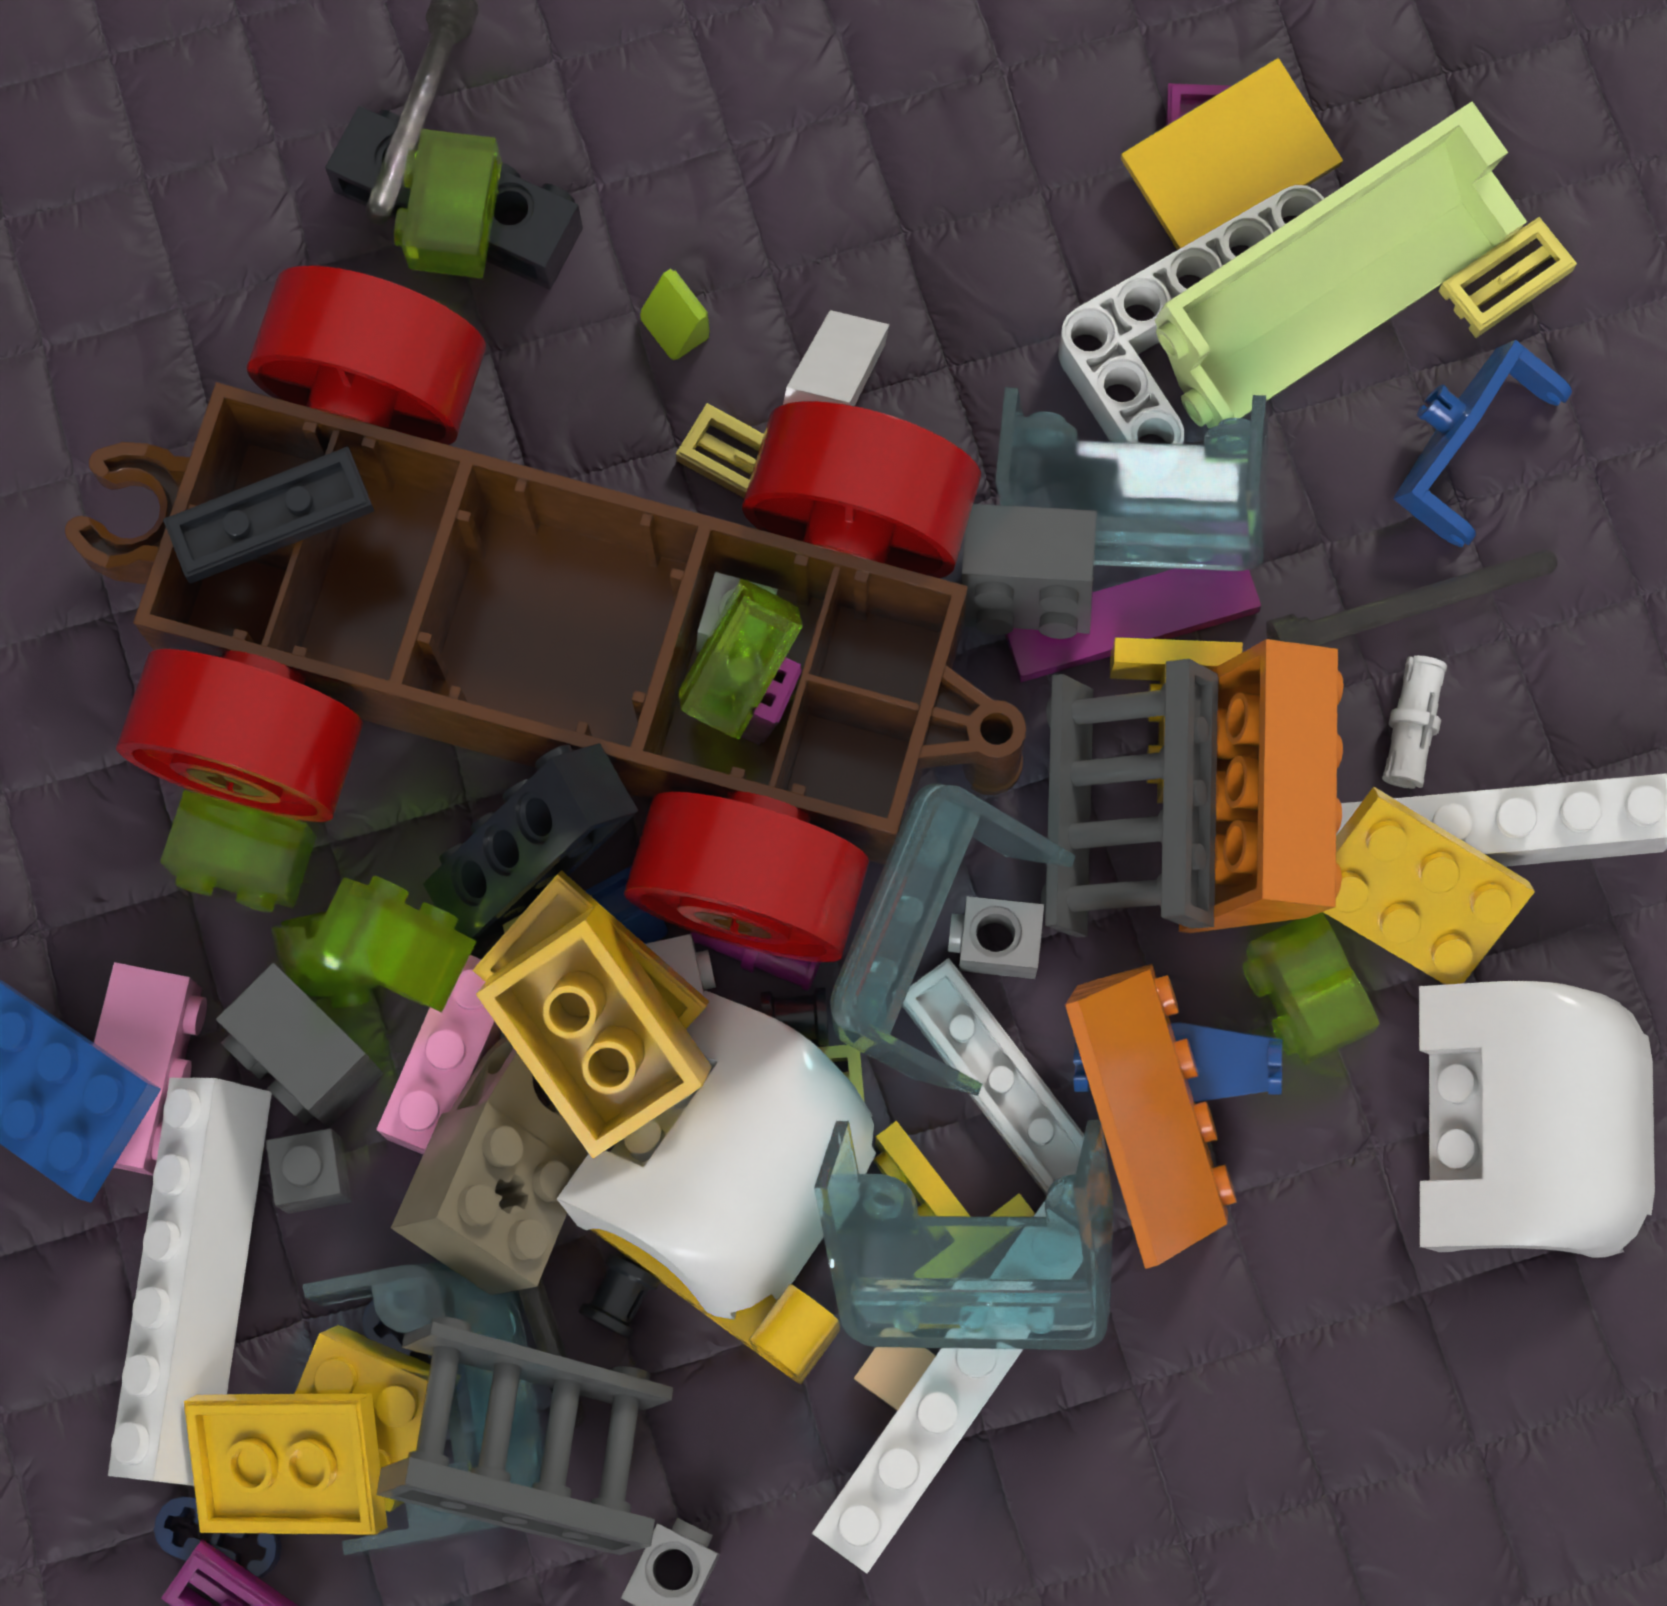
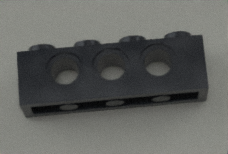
[325,106,583,290]
[423,743,638,950]

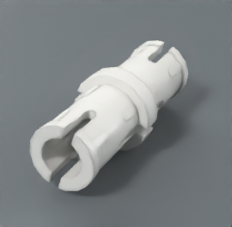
[1382,655,1447,789]

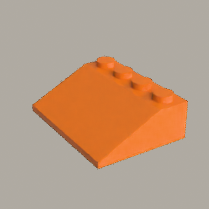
[1179,639,1344,933]
[1065,964,1237,1269]

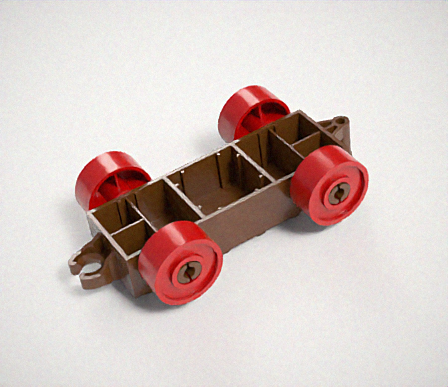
[65,266,1026,962]

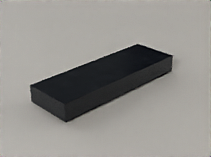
[163,447,374,584]

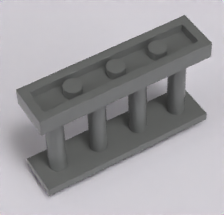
[1041,659,1218,937]
[376,1317,673,1555]

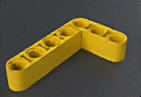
[590,1228,840,1384]

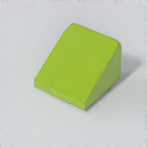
[640,268,710,360]

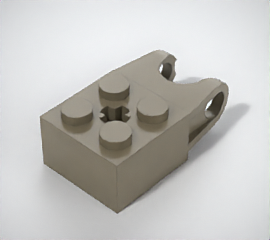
[391,1036,589,1295]

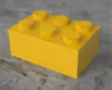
[476,904,712,1159]

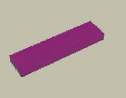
[1005,549,1261,683]

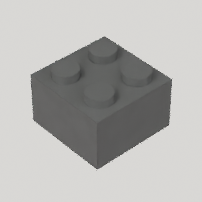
[962,504,1097,639]
[216,963,384,1129]

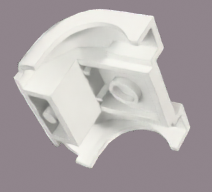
[1419,981,1655,1258]
[557,991,876,1320]

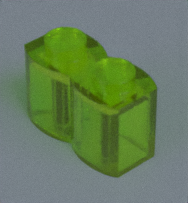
[1242,912,1380,1065]

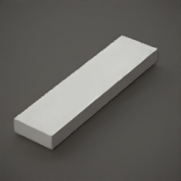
[783,310,890,406]
[897,958,1106,1205]

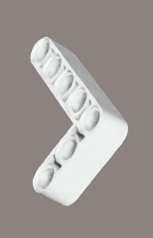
[1058,185,1324,480]

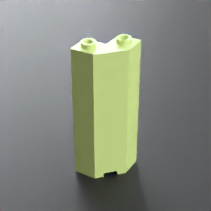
[1155,102,1527,436]

